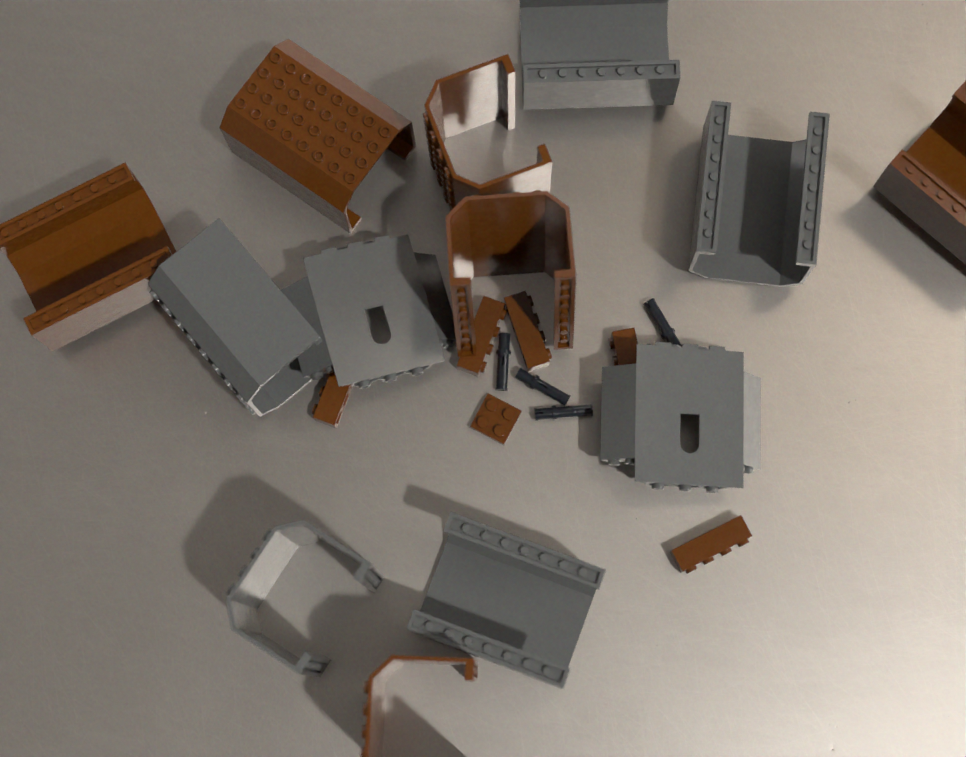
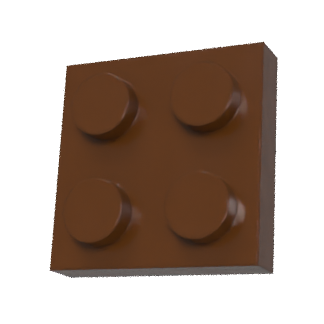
[470,393,522,445]

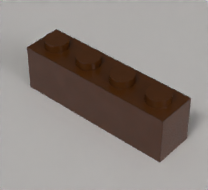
[504,291,552,372]
[457,296,507,377]
[608,327,638,366]
[312,372,352,428]
[670,515,752,574]

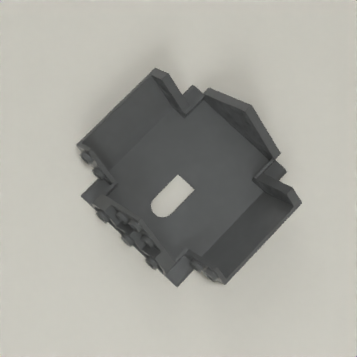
[281,234,456,389]
[600,342,761,493]

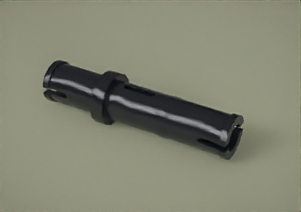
[644,298,682,347]
[495,333,511,391]
[515,368,571,406]
[534,404,593,421]

